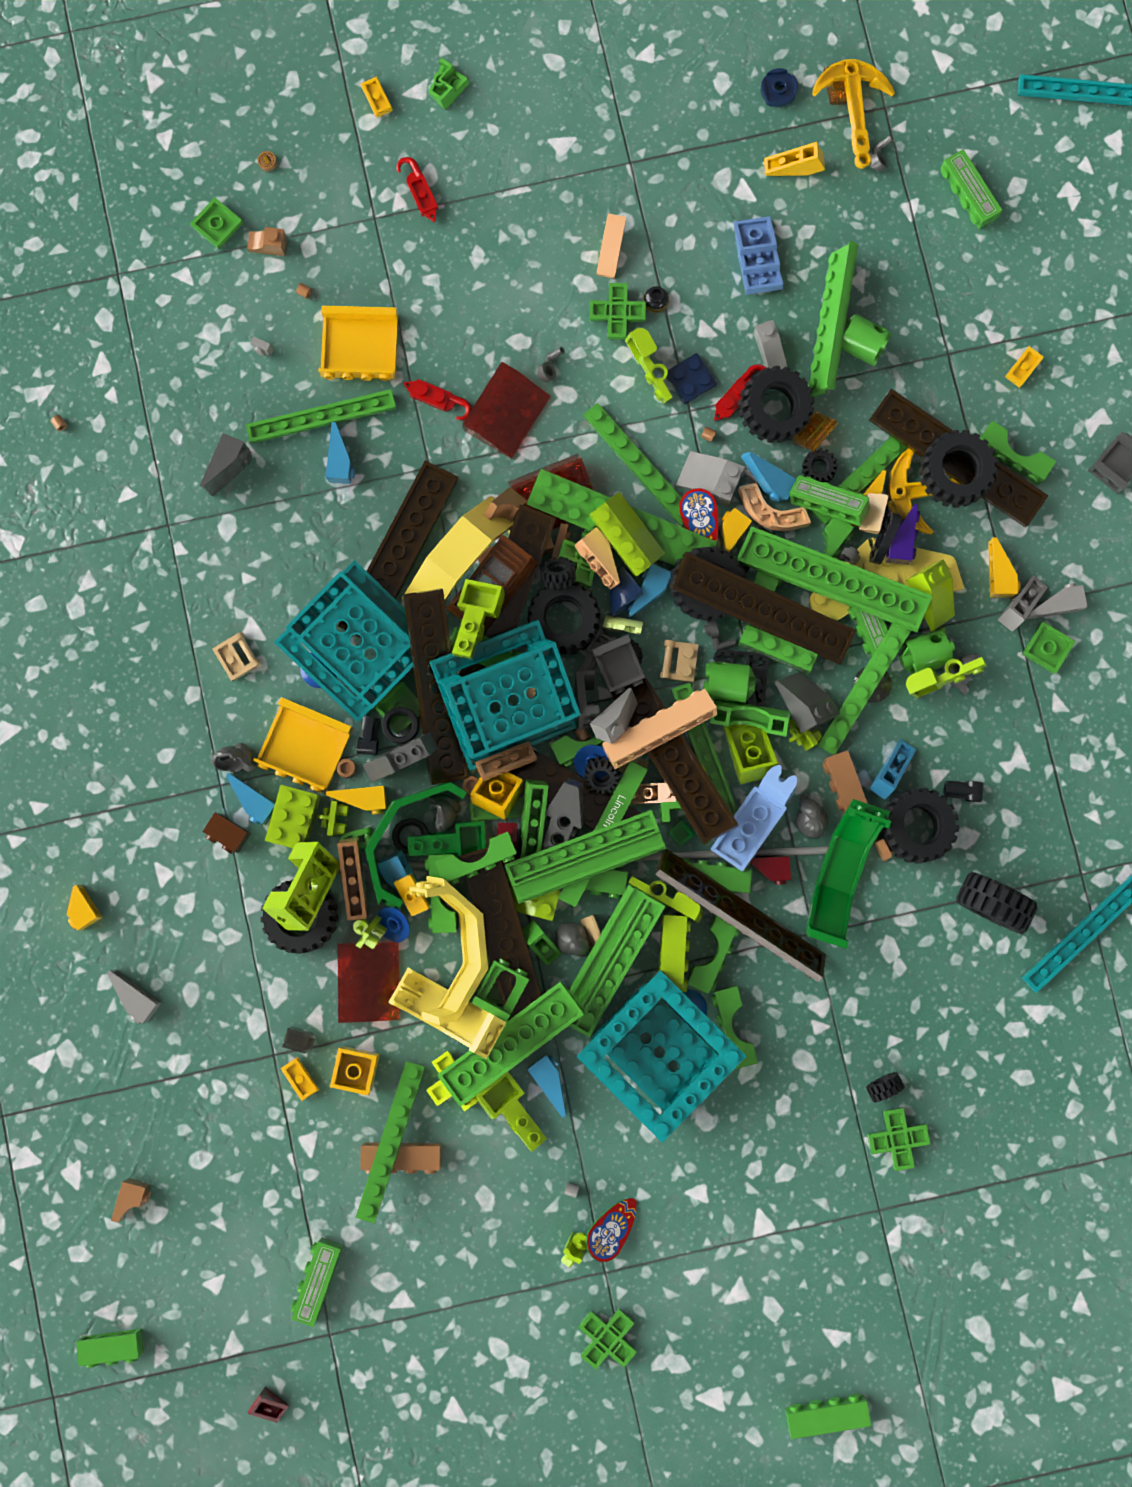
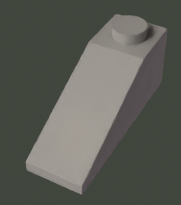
[753,320,787,369]
[998,576,1048,632]
[1025,583,1087,620]
[590,688,638,744]
[107,970,161,1024]

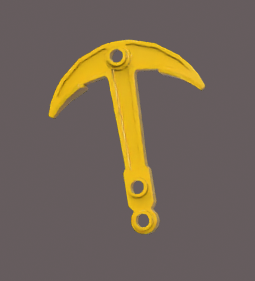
[812,59,895,169]
[888,448,960,535]

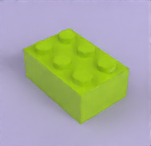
[265,785,322,848]

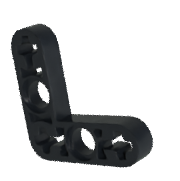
[869,499,901,565]
[713,649,769,706]

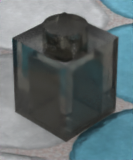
[282,1026,315,1054]

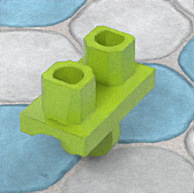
[788,718,822,751]
[316,801,349,837]
[353,915,387,949]
[561,1232,587,1268]

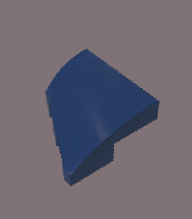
[609,565,643,618]

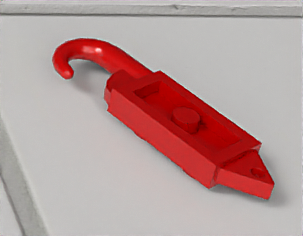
[396,157,439,223]
[714,364,766,421]
[403,379,472,421]

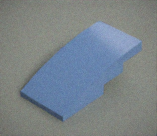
[733,216,783,295]

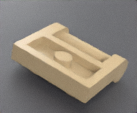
[212,632,262,682]
[660,640,698,683]

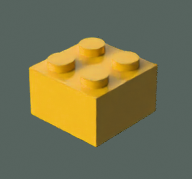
[470,772,524,820]
[330,1046,380,1095]

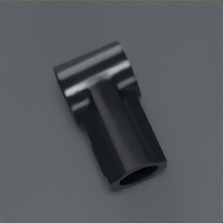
[356,717,380,756]
[943,781,984,802]

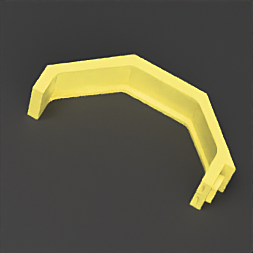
[402,496,515,602]
[409,876,488,1025]
[389,968,506,1059]

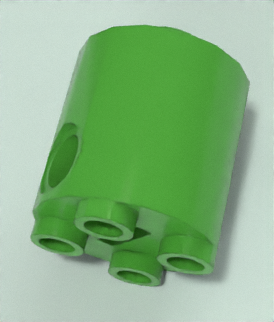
[841,313,893,366]
[899,627,955,675]
[703,661,756,703]

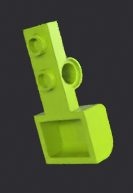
[625,328,673,404]
[452,579,505,659]
[906,657,988,699]
[628,876,704,924]
[475,1072,547,1152]

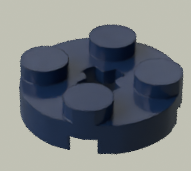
[761,68,798,107]

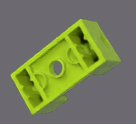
[262,842,340,931]

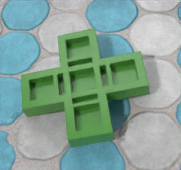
[589,283,646,340]
[558,529,615,588]
[867,1107,930,1171]
[578,1308,637,1370]

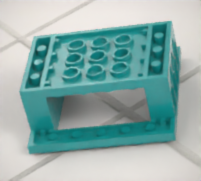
[274,560,413,722]
[429,620,581,771]
[576,970,746,1143]

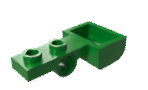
[407,820,486,859]

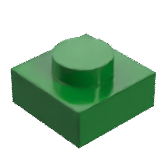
[667,820,694,847]

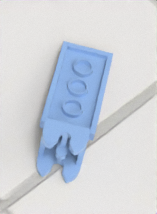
[710,765,797,872]

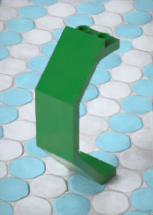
[364,782,467,909]
[806,799,891,949]

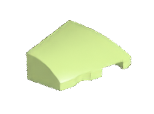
[603,614,643,635]

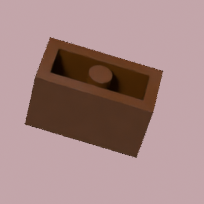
[202,812,251,854]

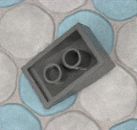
[200,433,252,496]
[774,672,840,733]

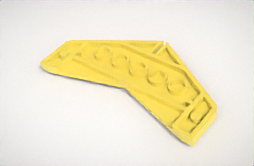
[809,537,964,621]

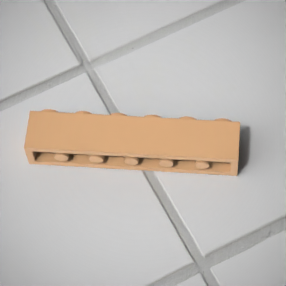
[602,689,717,769]

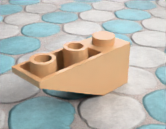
[574,527,620,590]
[630,783,676,805]

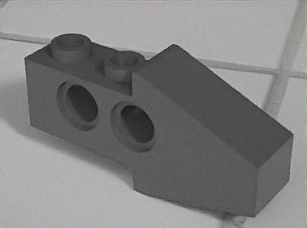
[363,732,438,782]
[541,778,585,851]

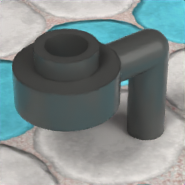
[870,135,894,172]
[537,347,565,383]
[836,547,860,565]
[704,620,737,651]

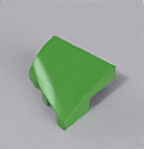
[428,58,470,110]

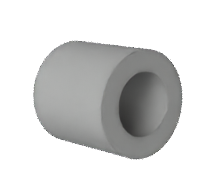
[564,1182,579,1198]

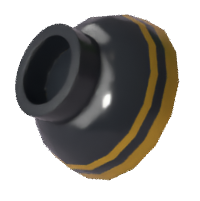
[643,286,669,313]

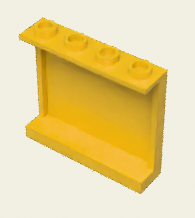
[318,306,398,381]
[253,697,354,793]

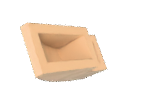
[597,213,626,279]

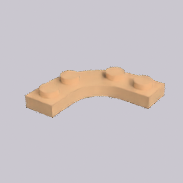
[738,483,811,531]

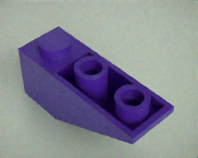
[886,504,920,565]

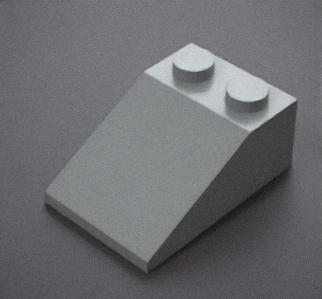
[676,451,744,507]

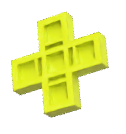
[426,1050,478,1111]

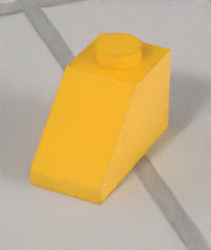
[721,508,752,552]
[67,885,102,930]

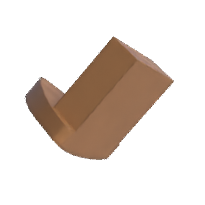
[873,839,894,862]

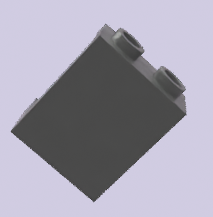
[1088,432,1132,494]
[592,635,646,695]
[575,669,599,729]

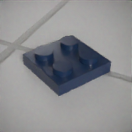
[667,353,717,405]

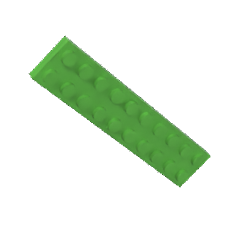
[527,469,717,567]
[737,526,933,632]

